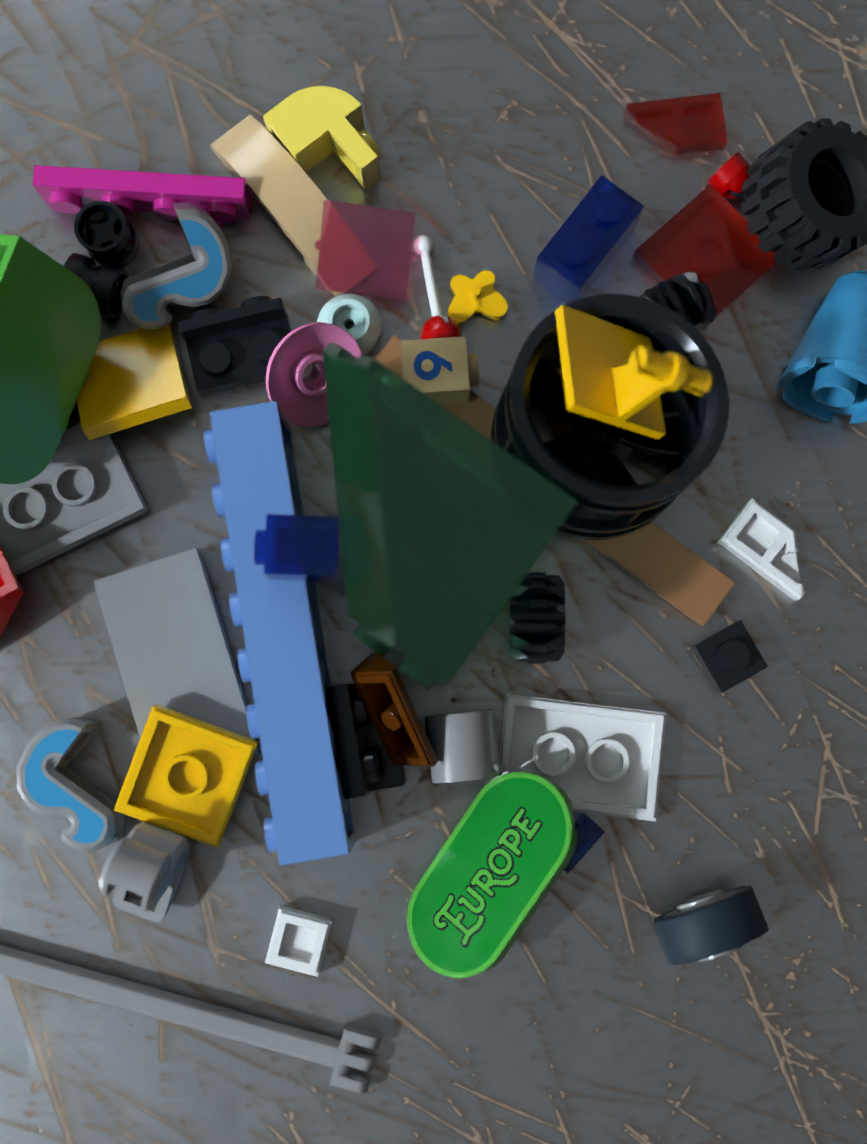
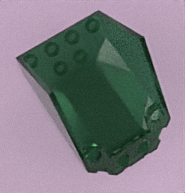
[323,342,577,691]

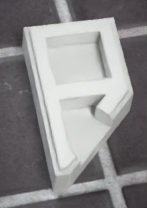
[717,498,805,601]

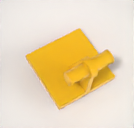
[555,305,712,439]

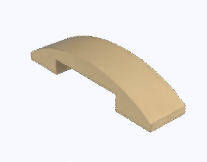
[210,114,377,297]

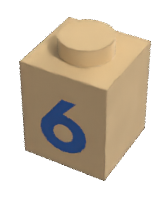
[401,336,479,407]

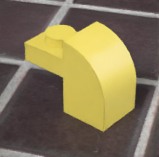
[263,86,381,191]

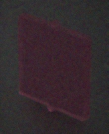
[314,200,416,300]

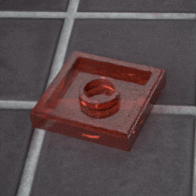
[632,184,777,326]

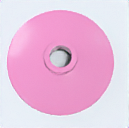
[266,322,364,427]

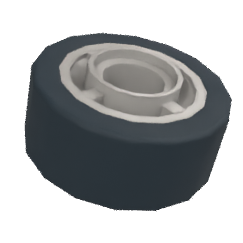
[653,885,769,965]

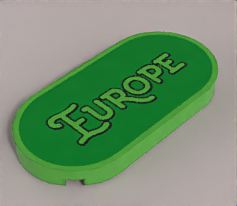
[407,772,577,978]

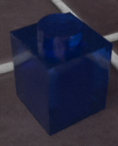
[254,514,340,582]

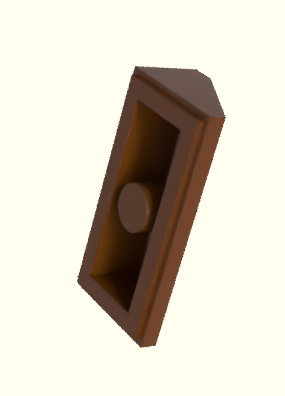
[350,653,439,766]

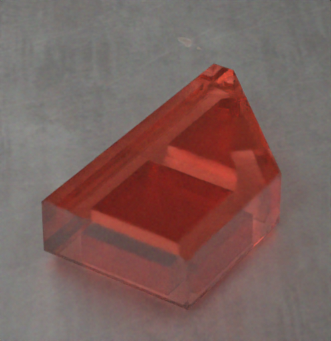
[624,93,728,155]

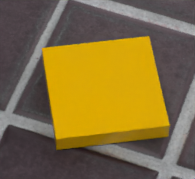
[77,323,192,441]
[114,704,259,848]

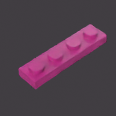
[32,165,253,223]

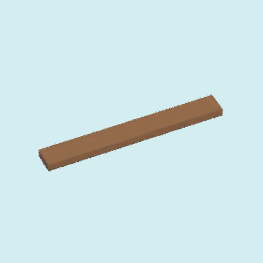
[363,335,735,626]

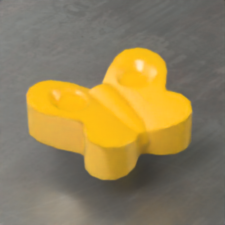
[448,270,508,327]

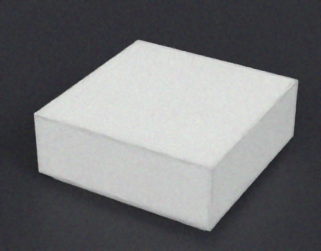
[265,906,333,977]

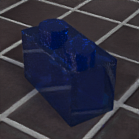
[532,175,644,304]

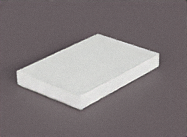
[496,694,667,822]

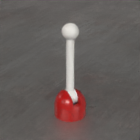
[414,235,462,339]

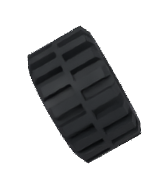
[741,118,867,271]

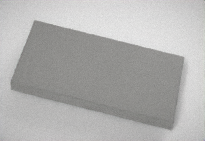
[93,548,262,755]

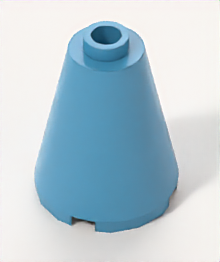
[779,271,867,424]

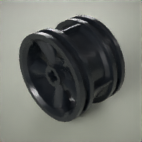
[490,294,729,540]

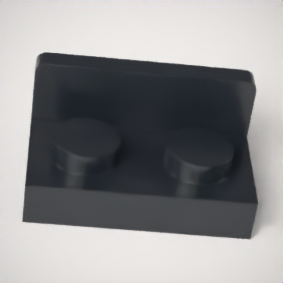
[178,296,291,396]
[325,683,407,799]

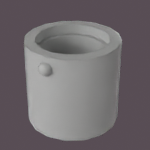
[424,709,502,783]

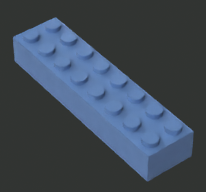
[204,401,356,866]

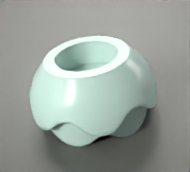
[317,293,383,356]

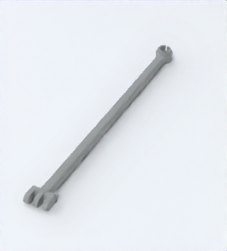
[0,944,382,1093]

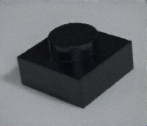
[691,620,768,693]

